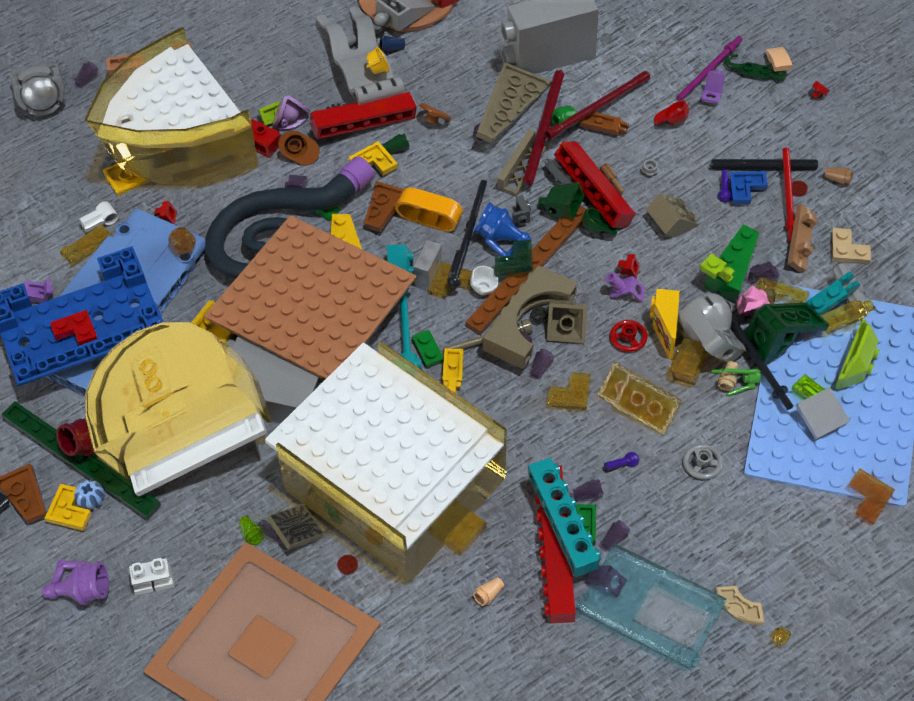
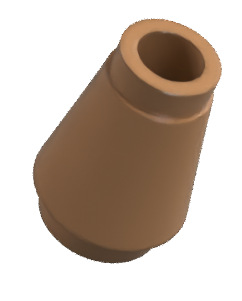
[825,167,853,185]

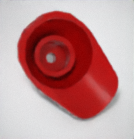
[654,100,689,125]

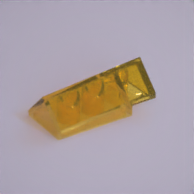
[597,361,682,435]

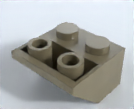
[646,193,699,237]

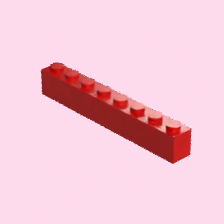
[535,465,576,624]

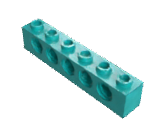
[528,457,601,577]

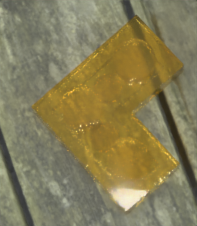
[428,262,473,299]
[548,372,591,411]

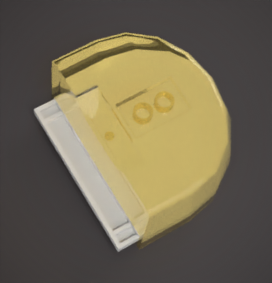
[85,322,272,496]

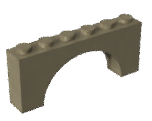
[482,265,578,369]

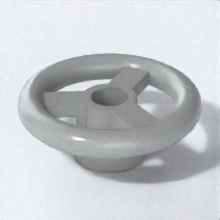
[683,444,723,480]

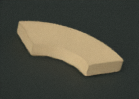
[715,585,765,625]

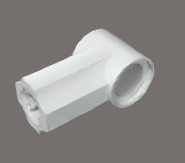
[79,201,119,232]

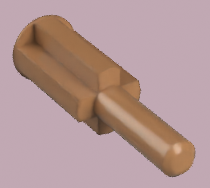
[600,163,624,194]

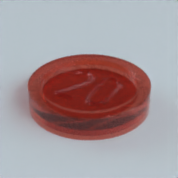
[792,181,808,197]
[337,555,358,575]

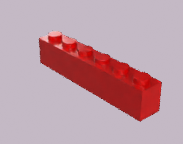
[310,92,417,139]
[554,141,636,228]

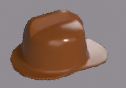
[278,130,320,165]

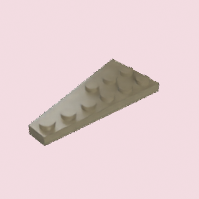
[476,62,552,143]

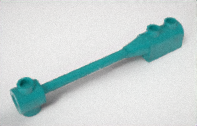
[386,244,422,377]

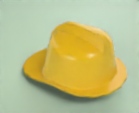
[366,46,390,75]

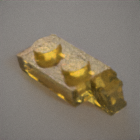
[756,277,810,303]
[820,299,875,335]

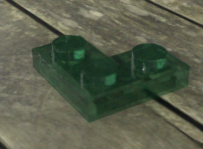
[495,239,533,276]

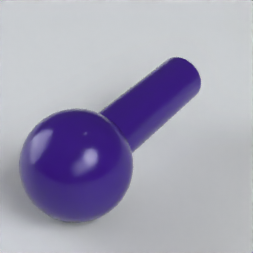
[717,170,732,203]
[604,452,640,470]

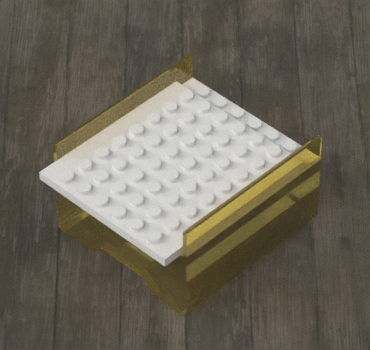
[265,342,507,583]

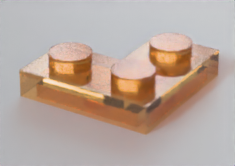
[848,468,895,524]

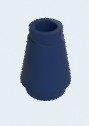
[379,36,405,53]

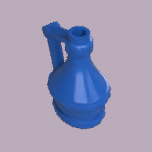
[473,203,532,262]

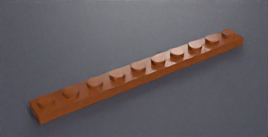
[465,205,586,336]

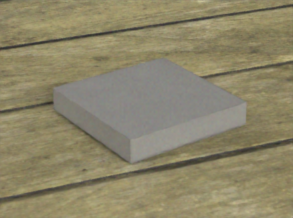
[795,387,850,440]

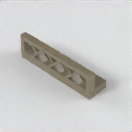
[497,129,548,197]

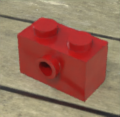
[239,119,281,158]

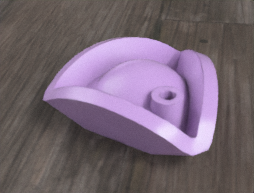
[272,96,310,130]

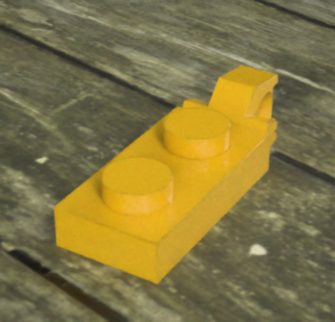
[443,348,464,399]

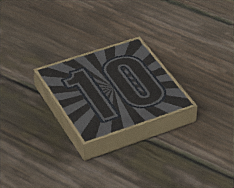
[268,504,324,550]

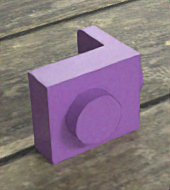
[24,278,53,303]

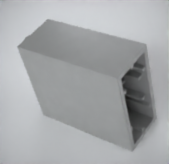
[501,0,599,74]
[225,336,325,423]

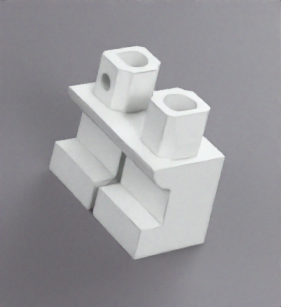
[129,558,174,596]

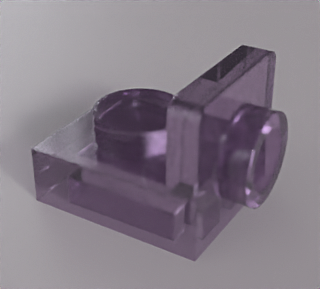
[285,175,308,188]

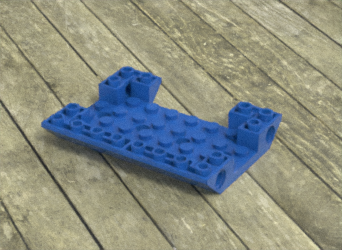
[0,246,168,386]

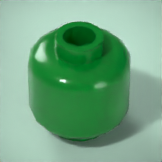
[551,105,577,128]

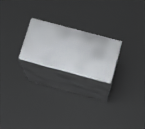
[414,240,443,291]

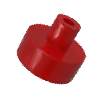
[812,81,830,99]

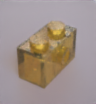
[670,338,707,385]

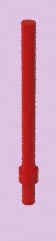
[782,148,794,243]

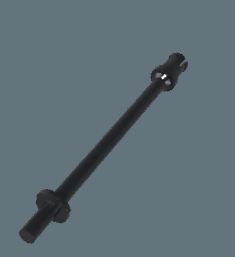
[712,291,794,410]

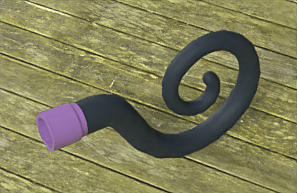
[205,156,375,278]

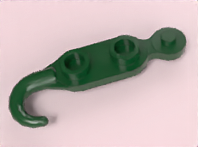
[725,53,786,81]

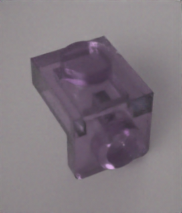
[748,261,779,286]

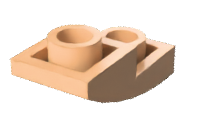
[765,47,792,72]

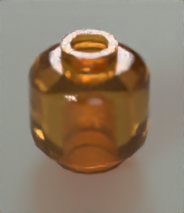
[168,227,196,255]

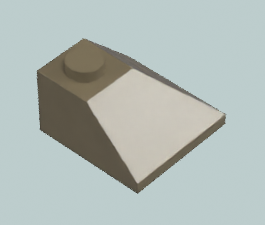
[547,299,588,343]

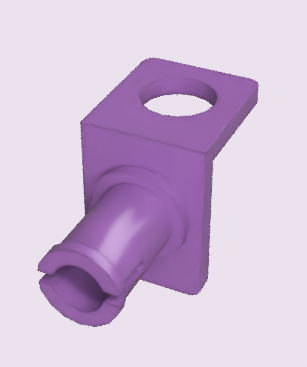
[701,70,725,104]
[606,272,645,302]

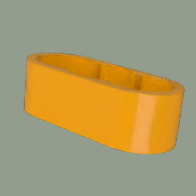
[395,187,463,232]

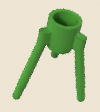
[711,368,761,396]

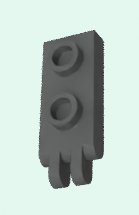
[544,159,575,185]

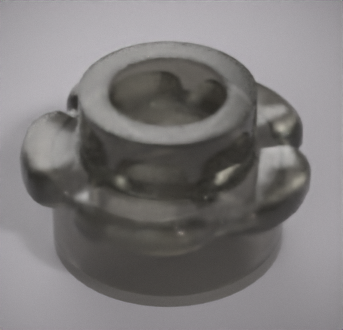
[530,306,549,324]

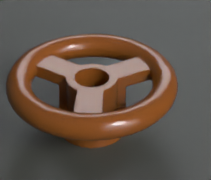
[420,103,452,125]

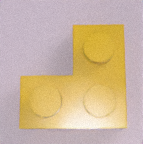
[349,141,398,176]
[45,484,91,531]

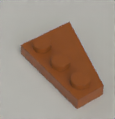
[364,181,404,233]
[0,464,47,524]

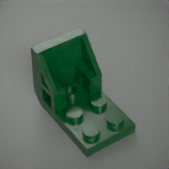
[745,302,830,364]

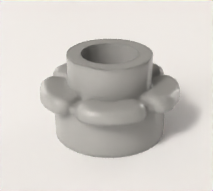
[641,159,659,176]

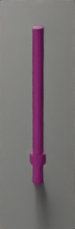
[676,36,743,101]

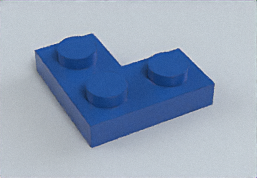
[729,171,768,205]

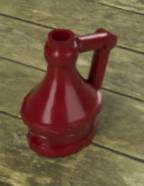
[56,415,118,456]

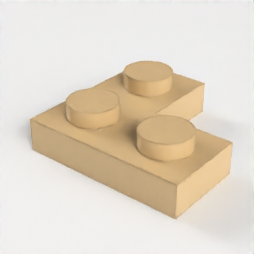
[832,228,871,264]

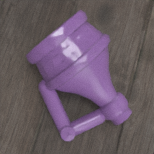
[42,559,109,605]

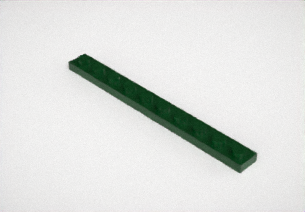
[1,401,161,520]

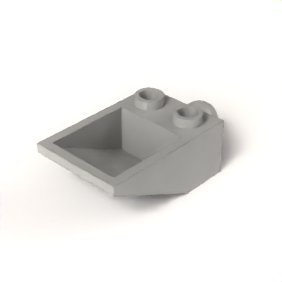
[374,0,435,32]

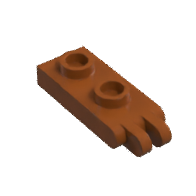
[580,112,629,136]

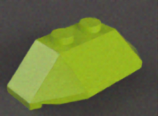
[835,319,880,390]

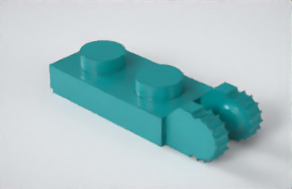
[806,272,860,316]

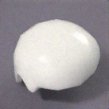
[470,266,498,295]

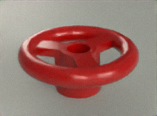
[610,320,648,352]

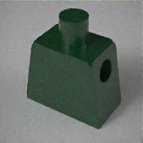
[538,182,585,219]

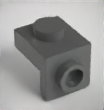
[512,195,531,226]

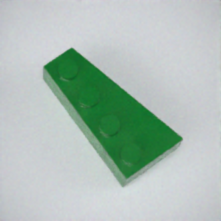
[704,224,759,304]

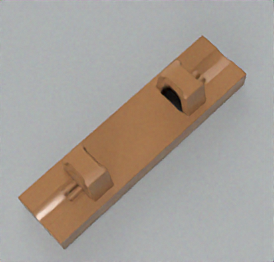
[788,204,818,273]

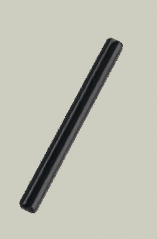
[711,159,818,170]

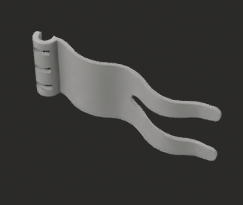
[316,7,404,105]

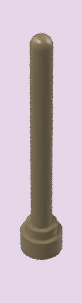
[443,319,533,352]

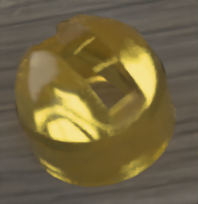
[772,627,791,646]

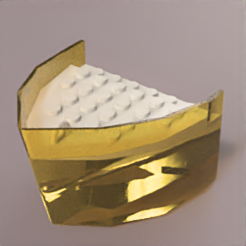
[85,27,258,186]

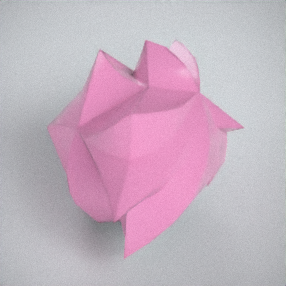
[736,286,770,317]

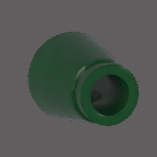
[382,133,410,153]

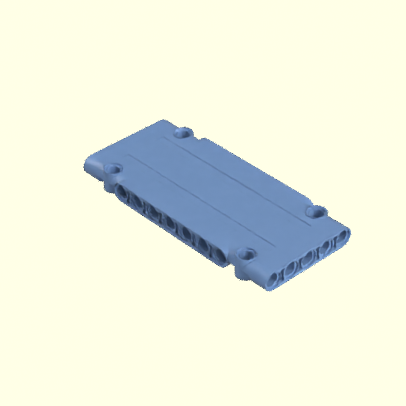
[25,209,205,398]

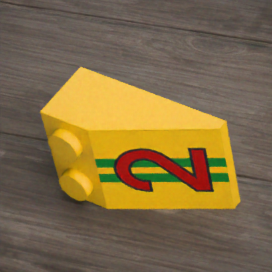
[649,289,680,360]

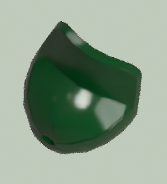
[582,207,618,237]

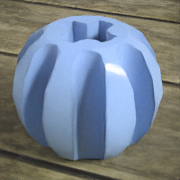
[74,480,104,510]

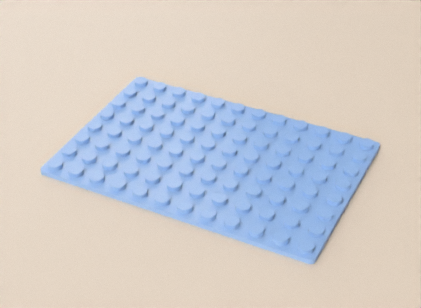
[744,283,914,507]

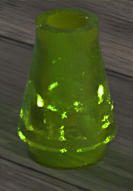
[239,516,264,545]

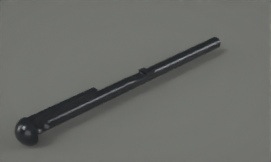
[447,180,487,289]

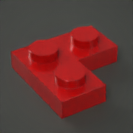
[50,310,98,346]

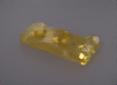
[60,224,112,265]

